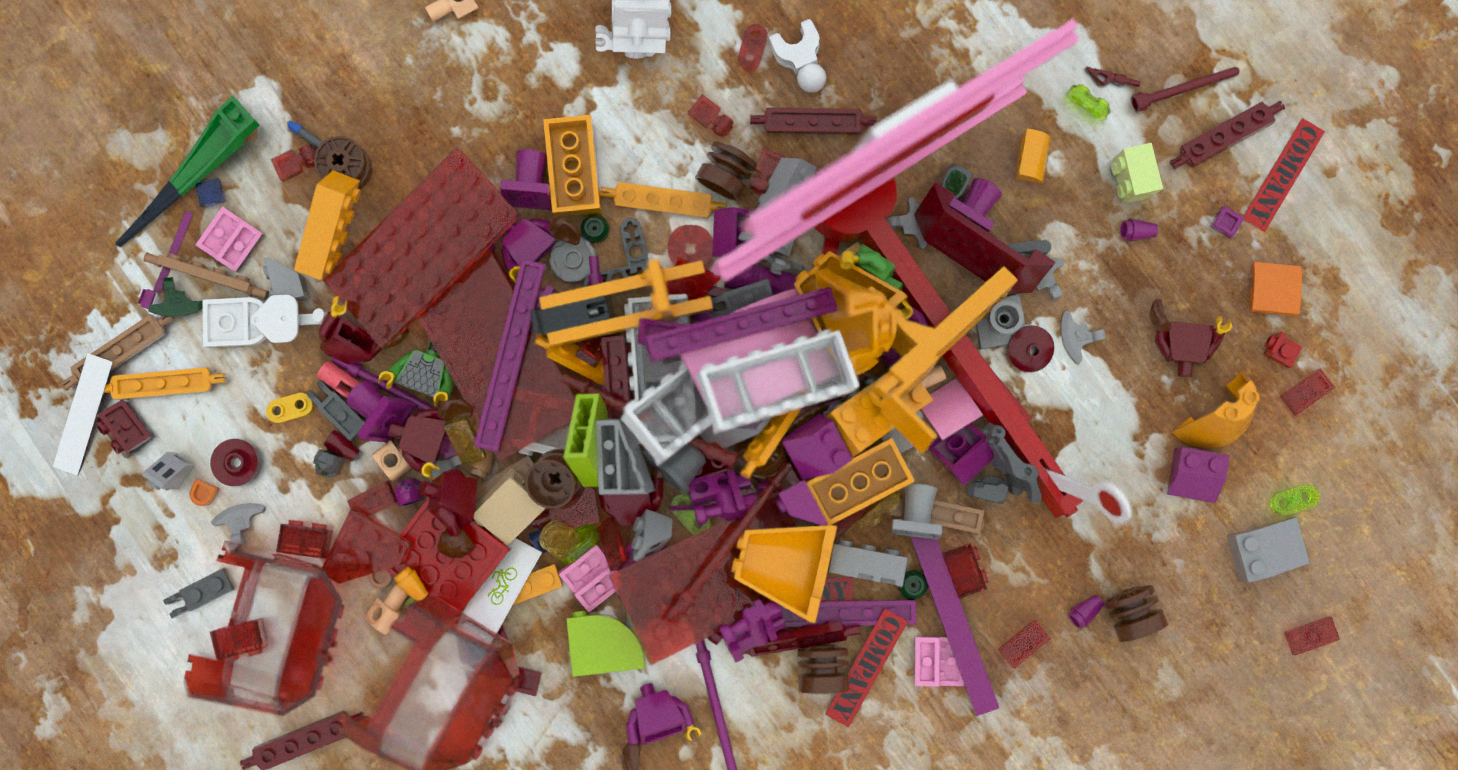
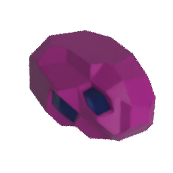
[395,478,425,507]

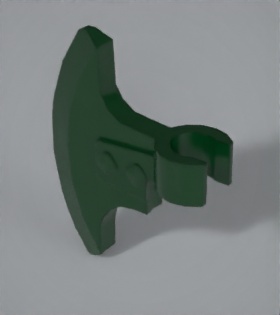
[148,277,203,317]

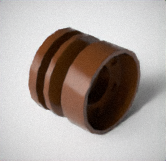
[314,136,373,189]
[695,141,757,201]
[734,435,791,483]
[525,449,581,509]
[1104,585,1168,642]
[797,644,849,694]

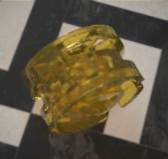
[540,520,579,559]

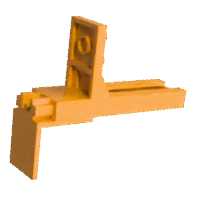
[867,267,1018,454]

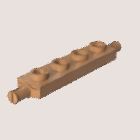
[143,252,269,300]
[61,314,175,391]

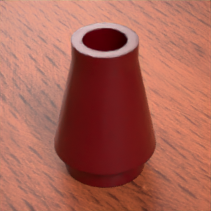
[323,430,360,462]

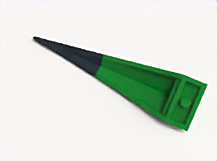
[115,96,260,247]

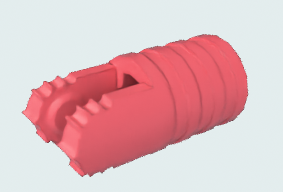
[316,360,361,399]

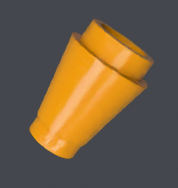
[393,566,428,603]

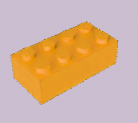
[543,115,602,218]
[294,170,361,280]
[826,373,933,458]
[806,437,915,526]

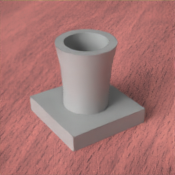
[976,294,1025,350]
[891,484,942,540]

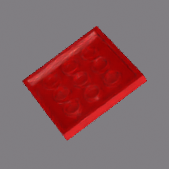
[378,497,511,624]

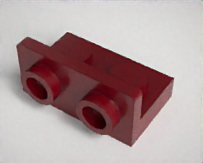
[96,399,151,458]

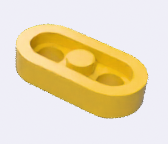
[266,393,315,423]

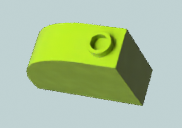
[564,394,608,487]
[567,611,646,677]

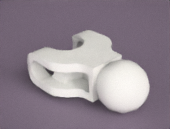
[769,19,827,93]

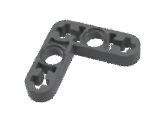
[584,218,649,287]

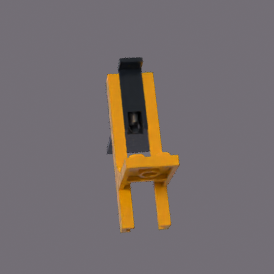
[530,259,713,347]

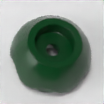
[580,214,610,243]
[898,570,928,600]

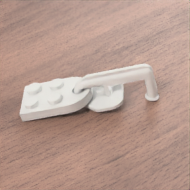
[203,295,328,348]

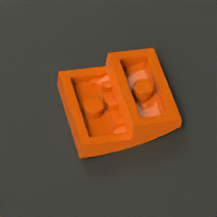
[1249,262,1302,316]

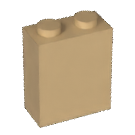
[474,468,545,545]

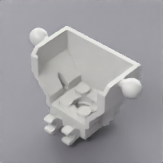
[595,0,671,59]

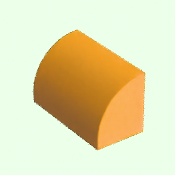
[1015,128,1051,184]

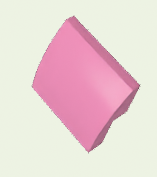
[196,207,263,272]
[920,379,983,441]
[558,543,626,613]
[915,637,964,687]

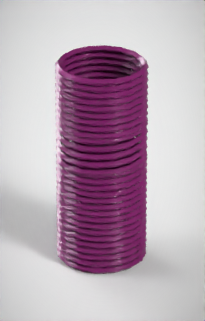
[724,264,799,295]

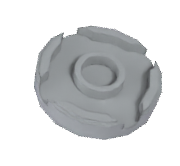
[549,237,596,283]

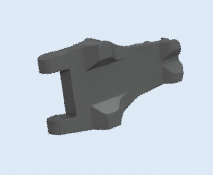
[981,423,1042,503]

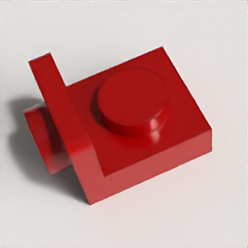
[1263,332,1302,368]

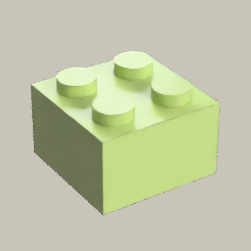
[1111,143,1163,204]

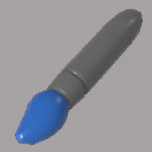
[287,121,323,148]

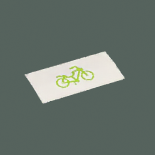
[462,538,542,633]

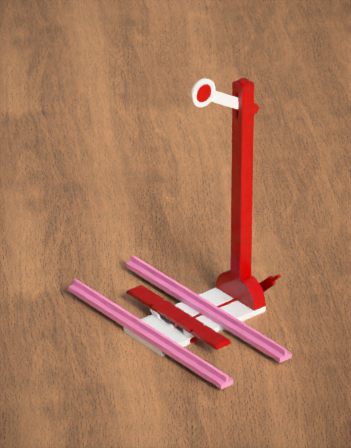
[711,19,1132,524]

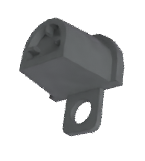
[642,442,706,495]

